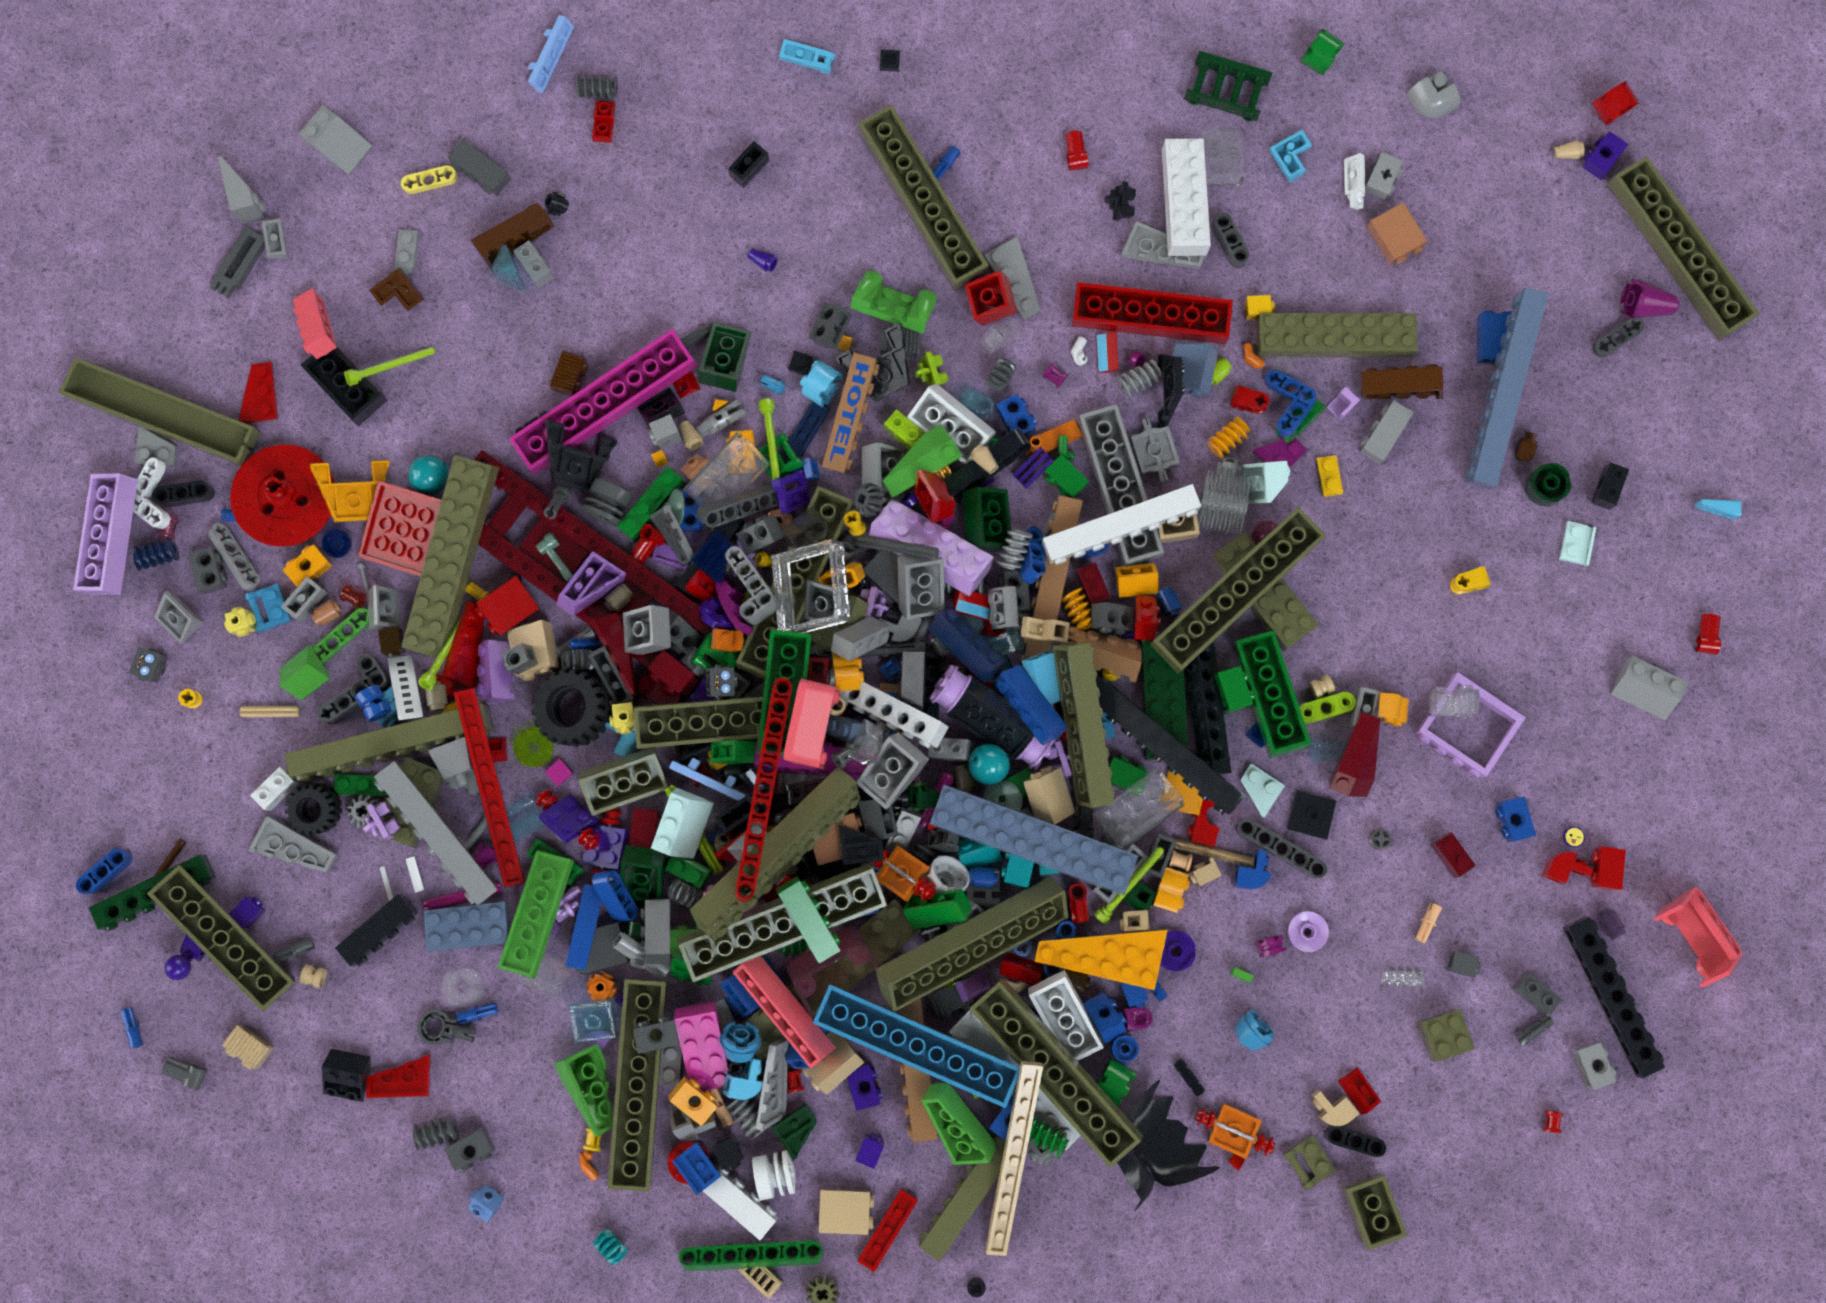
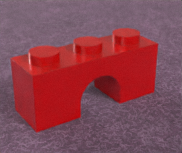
[1187,799,1220,847]

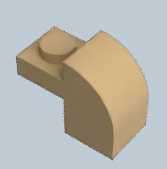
[1020,617,1069,643]
[1311,1090,1359,1126]

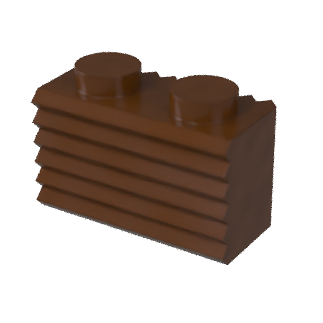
[550,351,589,396]

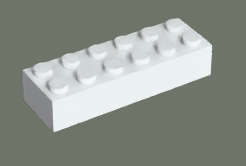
[1162,139,1211,256]

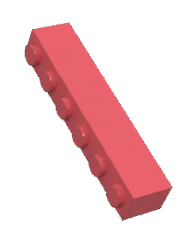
[732,956,836,1069]

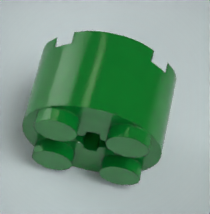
[1300,28,1345,75]
[1097,1058,1137,1107]

